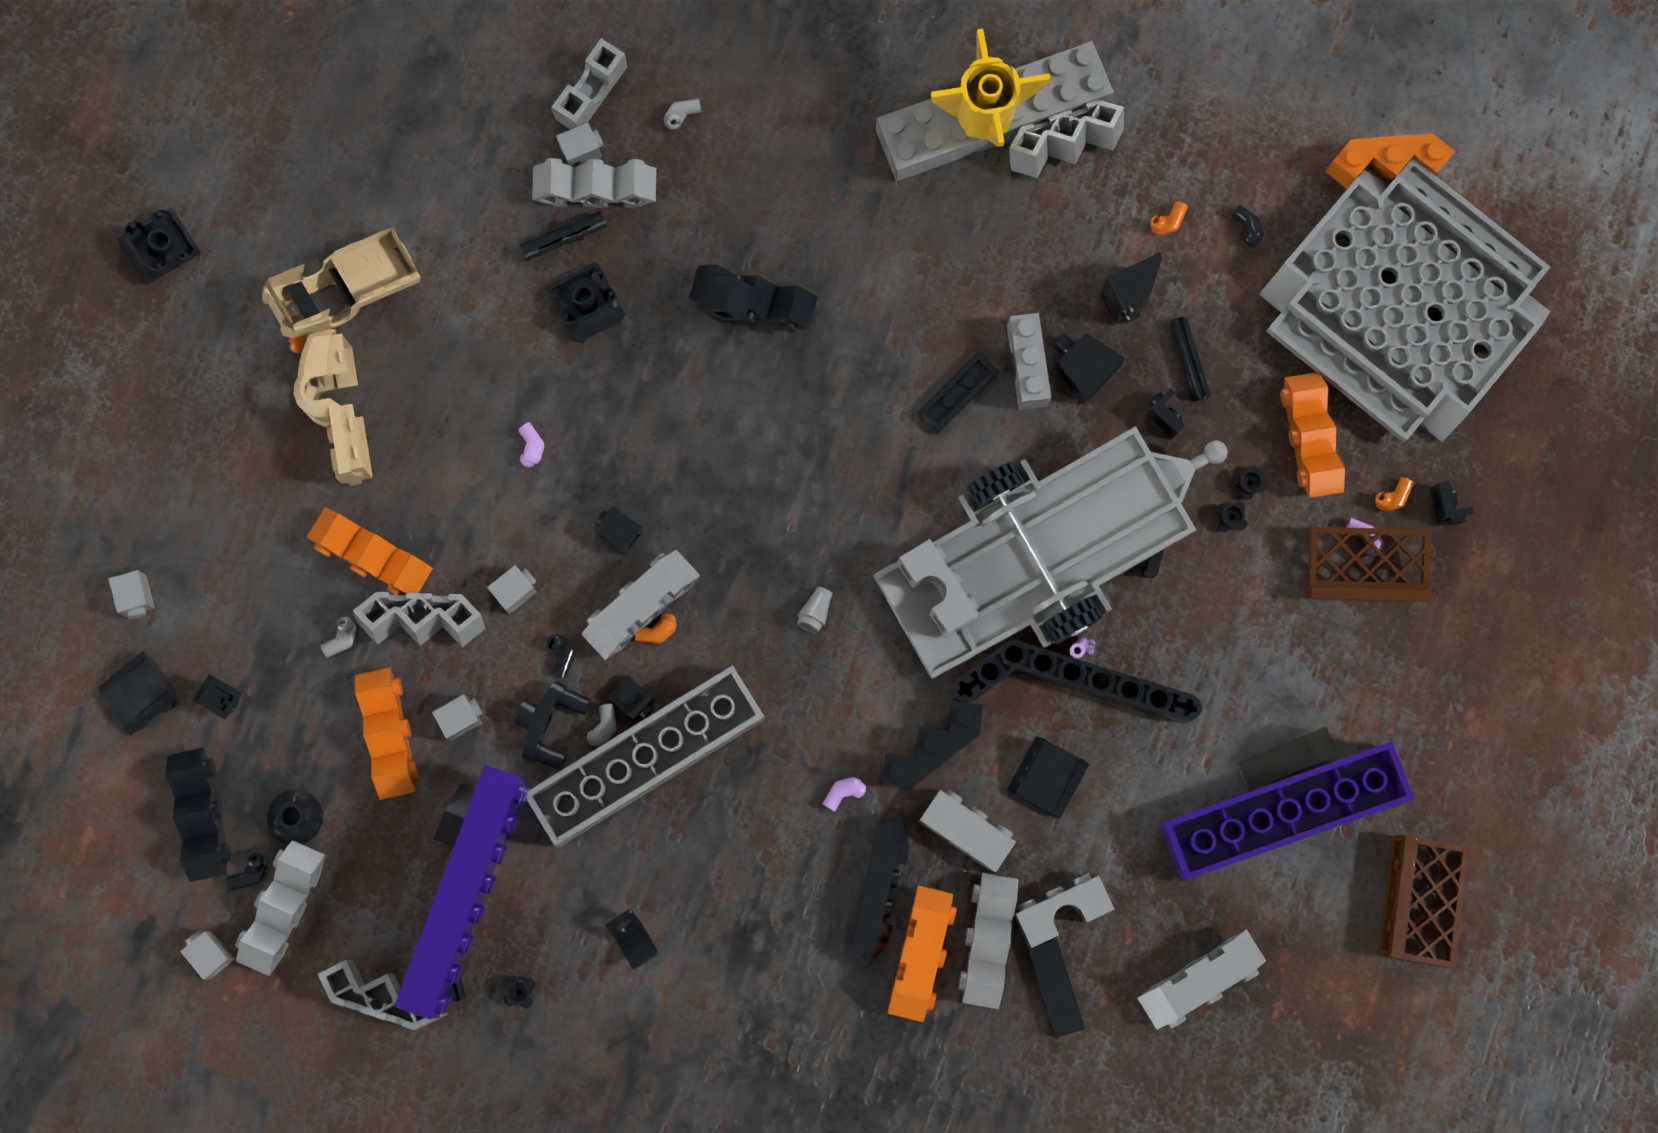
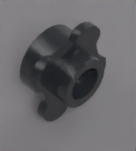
[1232,465,1267,500]
[1216,502,1248,533]
[503,976,536,1009]

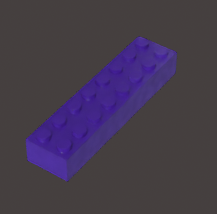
[1159,742,1414,881]
[394,765,529,1020]

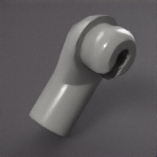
[664,98,701,130]
[321,617,357,658]
[587,704,617,746]

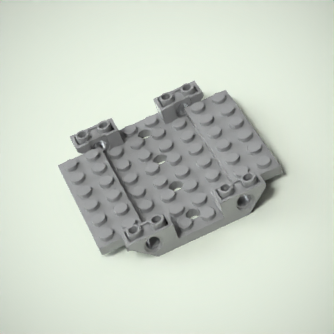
[1259,158,1550,443]

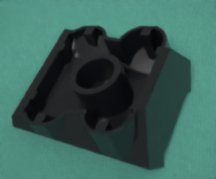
[117,207,201,285]
[546,262,625,343]
[98,650,176,736]
[1007,736,1090,819]

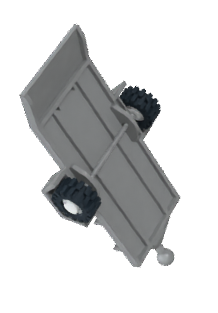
[873,426,1228,680]

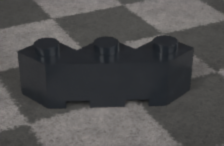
[689,265,818,333]
[881,701,983,790]
[165,748,231,882]

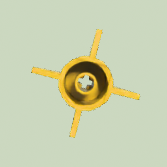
[930,29,1050,147]

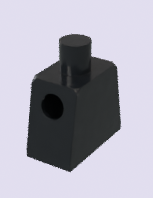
[1051,333,1125,405]

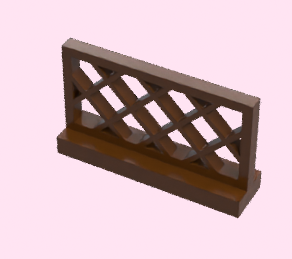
[1305,526,1432,602]
[1378,835,1469,968]

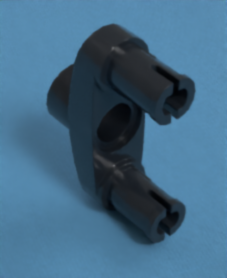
[514,681,591,771]

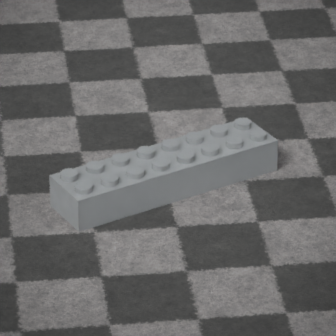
[876,41,1114,182]
[526,665,765,848]

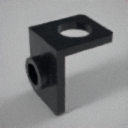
[605,909,659,969]

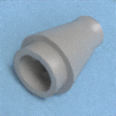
[797,587,833,633]

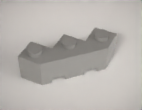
[1009,99,1124,178]
[532,158,656,208]
[582,550,700,660]
[353,592,486,648]
[235,841,325,976]
[958,873,1018,1009]
[1137,929,1266,1030]
[318,960,448,1030]

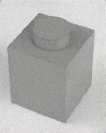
[556,122,604,167]
[487,565,537,615]
[108,570,155,619]
[432,694,483,741]
[180,930,235,980]

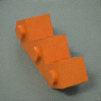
[1326,133,1455,189]
[1280,372,1345,498]
[306,507,433,595]
[355,667,420,800]
[887,885,957,1022]

